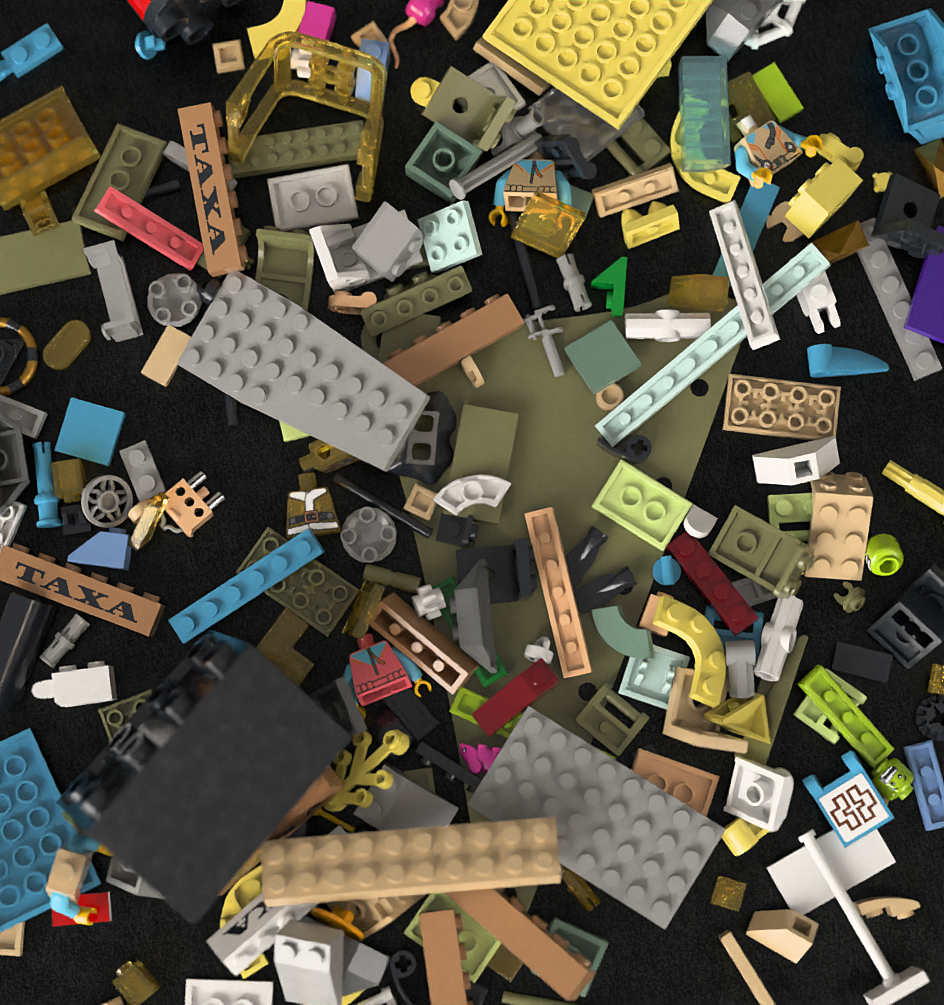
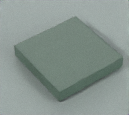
[564,320,641,395]

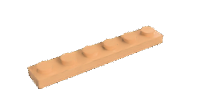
[525,507,593,679]

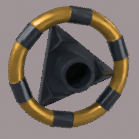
[0,317,38,396]

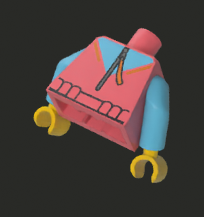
[343,634,431,719]

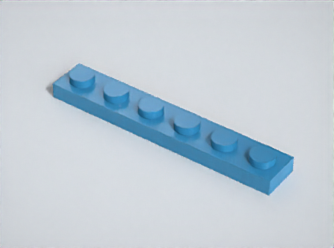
[168,528,325,644]

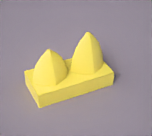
[621,201,680,249]

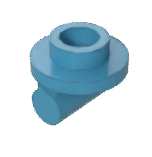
[652,556,681,586]

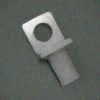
[490,109,545,156]

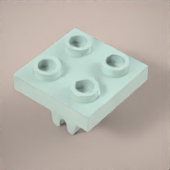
[418,200,482,273]
[618,645,690,710]

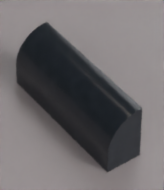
[0,591,57,713]

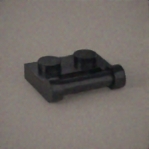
[535,134,597,180]

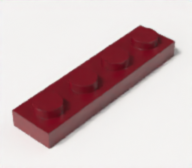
[666,531,759,637]

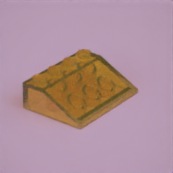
[0,87,101,211]

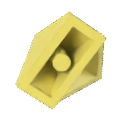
[704,692,770,744]

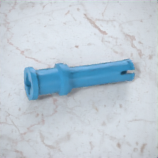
[33,442,62,528]

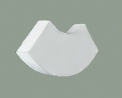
[433,474,511,516]

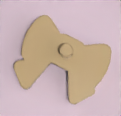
[766,201,803,242]

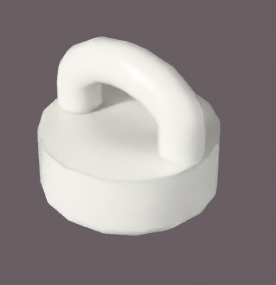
[524,636,554,665]

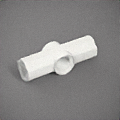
[625,310,711,342]
[754,595,803,682]

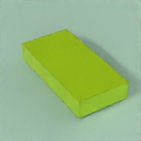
[750,63,803,124]

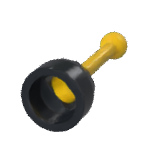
[313,808,376,834]

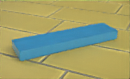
[712,181,780,287]

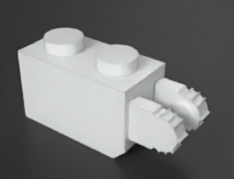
[790,258,841,334]
[32,661,117,707]

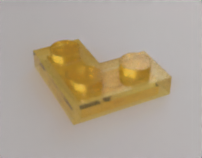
[255,608,315,687]

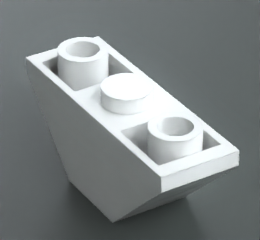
[752,436,840,485]

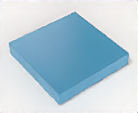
[55,397,126,467]

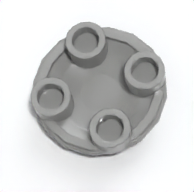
[148,273,202,327]
[340,507,397,563]

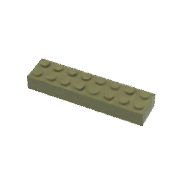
[226,120,368,179]

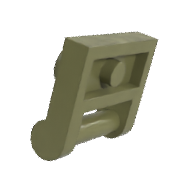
[598,110,671,177]
[574,681,650,757]

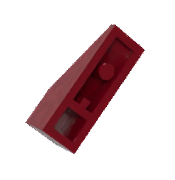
[472,658,559,738]

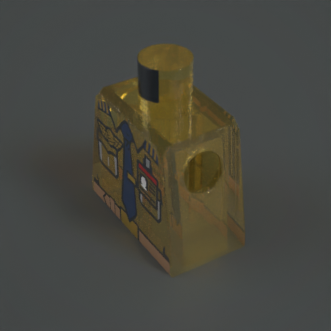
[299,439,360,474]

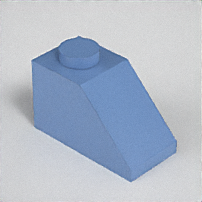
[355,39,391,106]
[67,528,133,571]

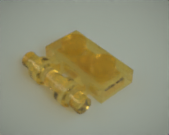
[707,71,775,142]

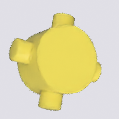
[873,172,892,192]

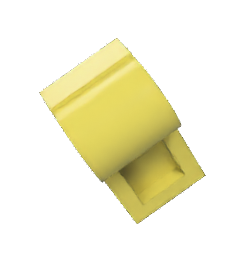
[721,817,769,856]

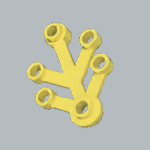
[323,730,409,812]

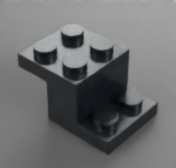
[867,564,944,670]

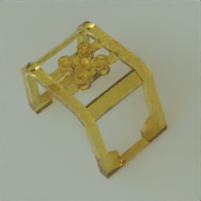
[226,31,387,202]

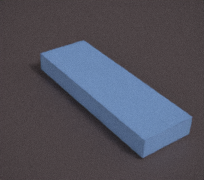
[903,740,944,831]

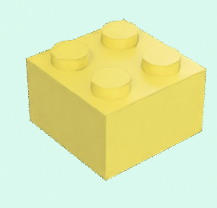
[785,157,863,238]

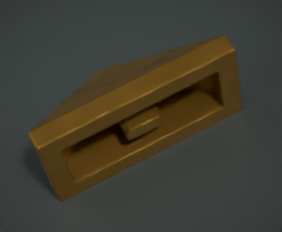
[915,138,944,199]
[807,220,870,264]

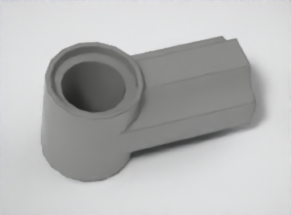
[725,640,755,698]

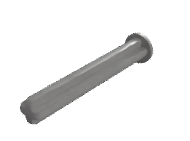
[449,133,542,200]

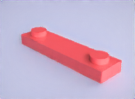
[95,186,204,271]

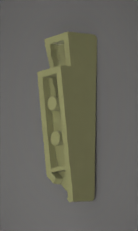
[734,635,808,766]

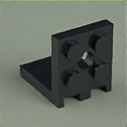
[871,173,944,258]
[455,538,537,604]

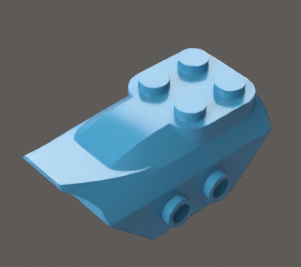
[869,8,944,145]

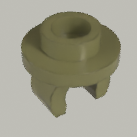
[834,582,865,613]

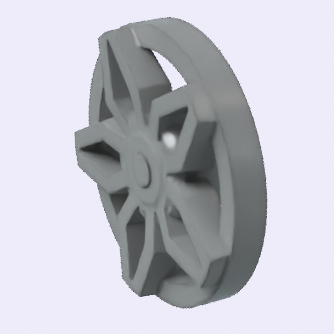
[81,475,133,528]

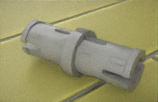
[556,254,592,311]
[40,613,90,668]

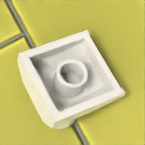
[724,756,793,832]

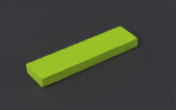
[798,665,894,769]

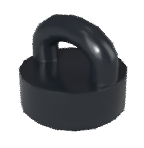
[196,278,223,306]

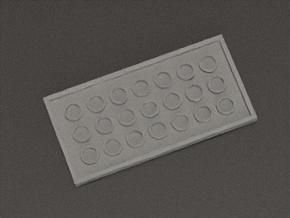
[467,706,726,929]

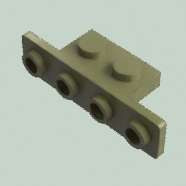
[360,266,472,336]

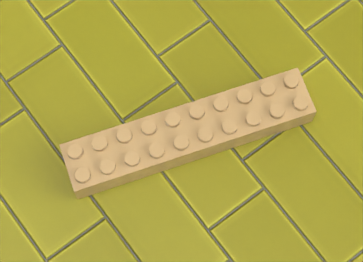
[261,817,561,907]

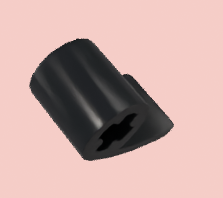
[597,435,652,464]
[364,703,418,762]
[390,948,417,1005]

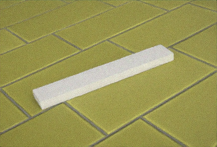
[709,200,780,350]

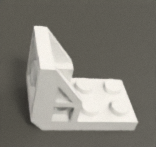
[309,210,423,293]

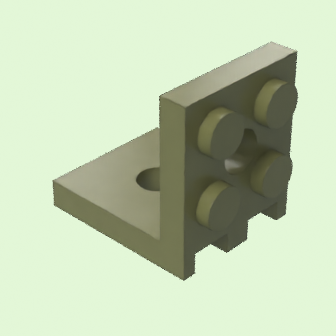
[421,66,517,151]

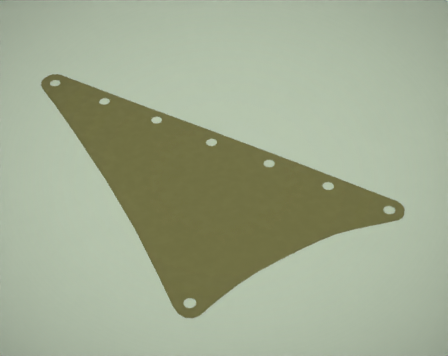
[361,275,741,912]

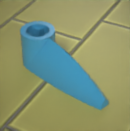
[807,344,889,378]

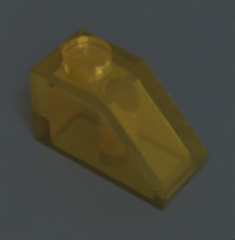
[668,274,730,312]

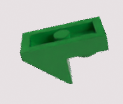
[591,257,627,318]

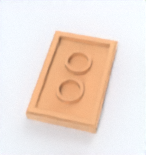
[631,748,720,817]

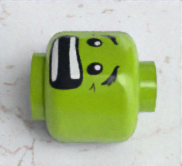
[865,534,903,576]
[870,758,914,800]

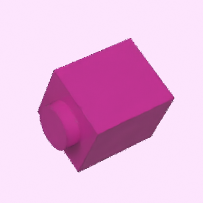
[299,1,336,48]

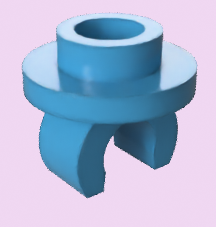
[135,31,166,59]

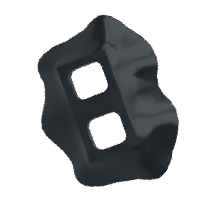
[389,391,457,484]

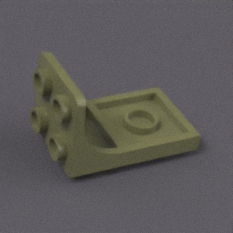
[255,226,316,312]
[708,505,816,599]

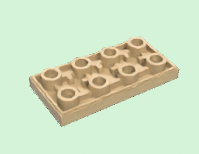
[723,374,841,441]

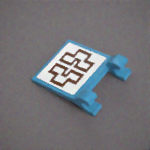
[802,750,895,848]

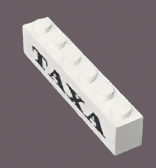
[207,825,347,976]

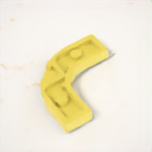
[670,96,741,204]
[653,595,726,707]
[220,865,269,979]

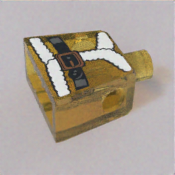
[286,473,342,540]

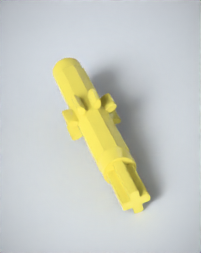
[882,460,944,524]

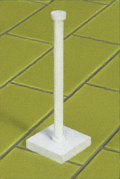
[798,829,929,1005]

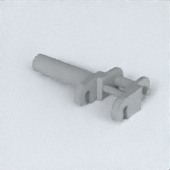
[523,305,565,378]

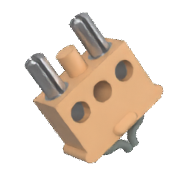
[157,471,225,537]

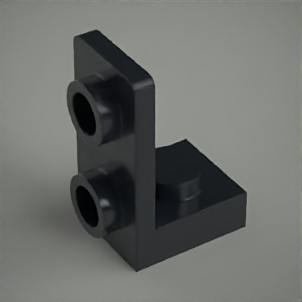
[435,513,479,548]

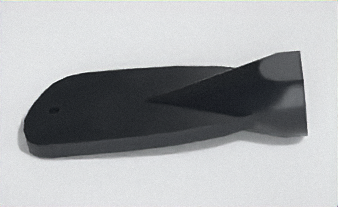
[565,525,609,591]
[574,565,637,613]

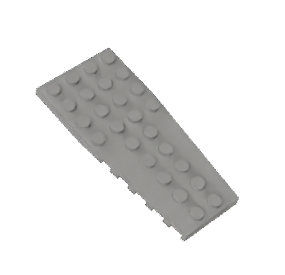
[177,271,430,471]

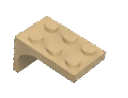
[804,471,873,581]

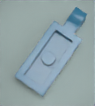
[0,23,64,81]

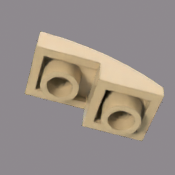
[853,896,920,919]

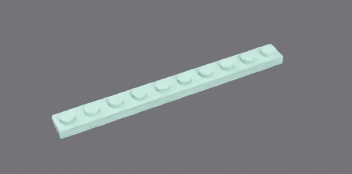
[595,243,830,448]

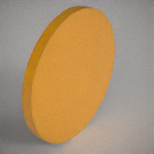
[311,905,364,941]

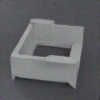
[83,240,143,342]

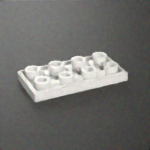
[766,829,896,915]

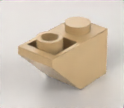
[746,909,818,963]

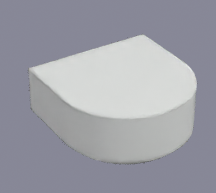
[684,504,718,538]

